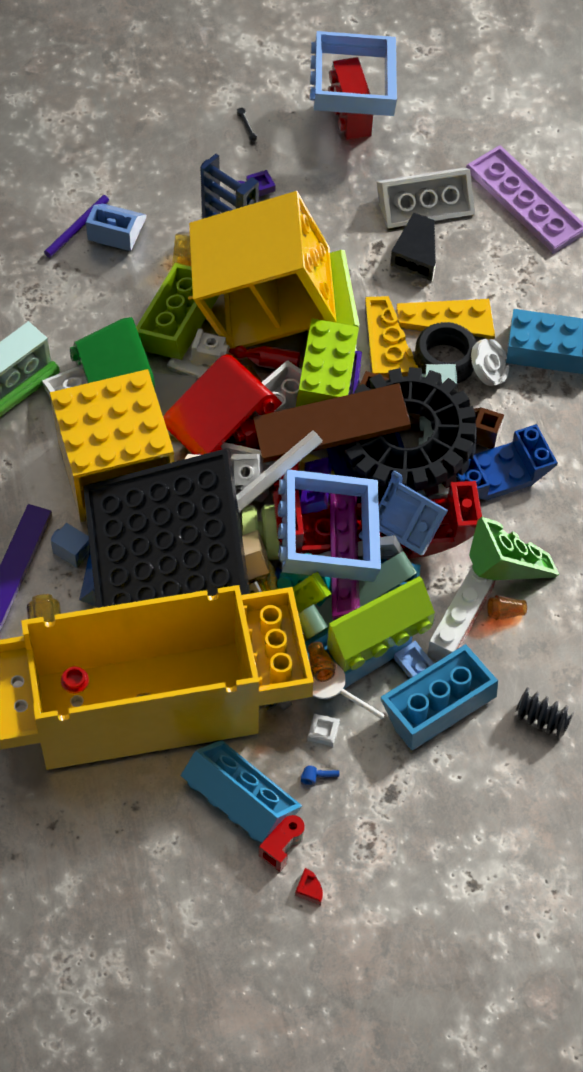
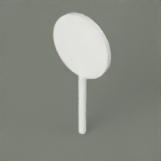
[310,660,384,719]

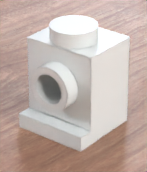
[192,329,229,366]
[232,454,263,491]

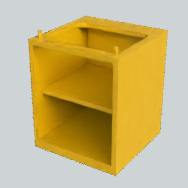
[188,191,337,348]

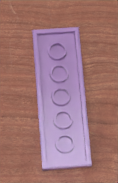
[466,145,583,254]

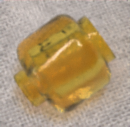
[26,594,61,622]

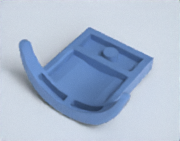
[359,471,448,555]

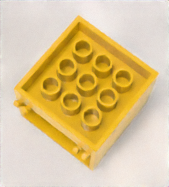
[50,369,175,522]

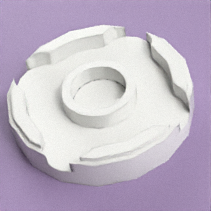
[471,339,509,386]

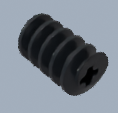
[515,687,575,739]

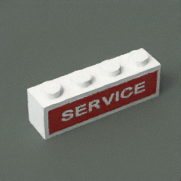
[427,567,496,661]

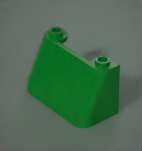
[70,317,155,390]

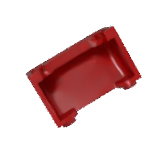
[163,354,282,455]

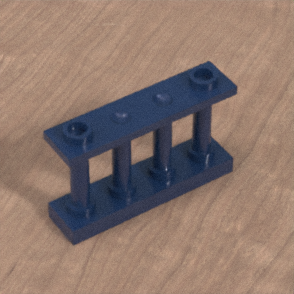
[200,153,259,219]

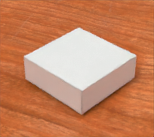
[307,713,340,747]

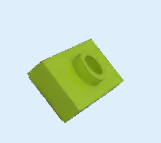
[293,572,331,613]

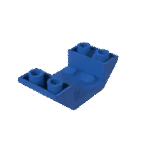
[456,424,558,500]

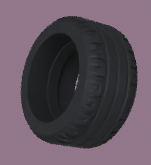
[414,322,477,384]

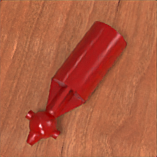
[229,345,301,370]

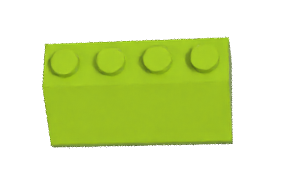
[308,250,359,335]
[327,576,435,672]

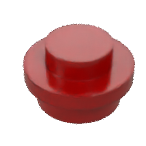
[61,666,89,694]

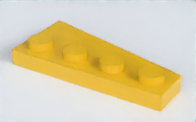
[365,296,419,378]
[396,299,495,340]

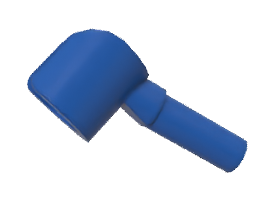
[301,765,339,785]

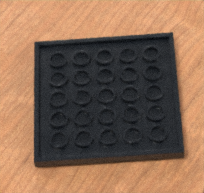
[83,448,250,608]

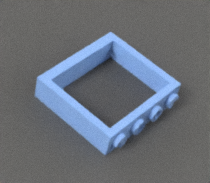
[310,31,397,116]
[278,469,381,582]

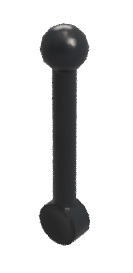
[237,107,258,142]

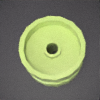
[240,504,279,561]

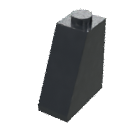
[390,212,436,281]

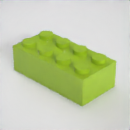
[136,263,219,360]
[296,318,359,407]

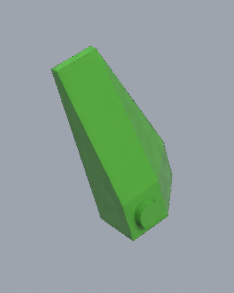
[469,517,559,580]

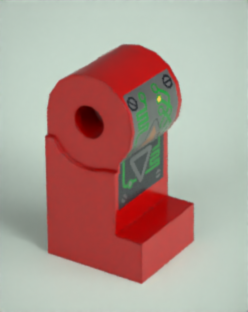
[259,815,305,872]

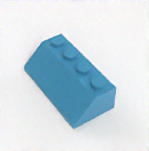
[381,644,498,751]
[180,740,302,843]

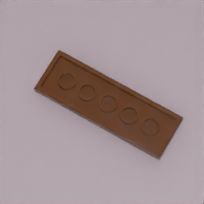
[253,383,411,463]

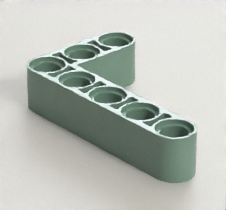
[298,551,417,640]

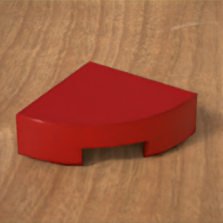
[295,868,323,905]

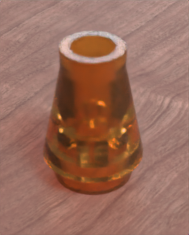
[487,595,527,620]
[308,642,336,682]

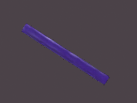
[44,195,109,258]

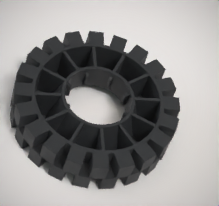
[342,367,477,497]

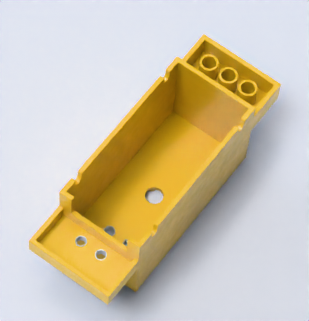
[0,585,314,770]

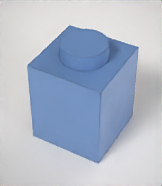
[51,523,90,568]

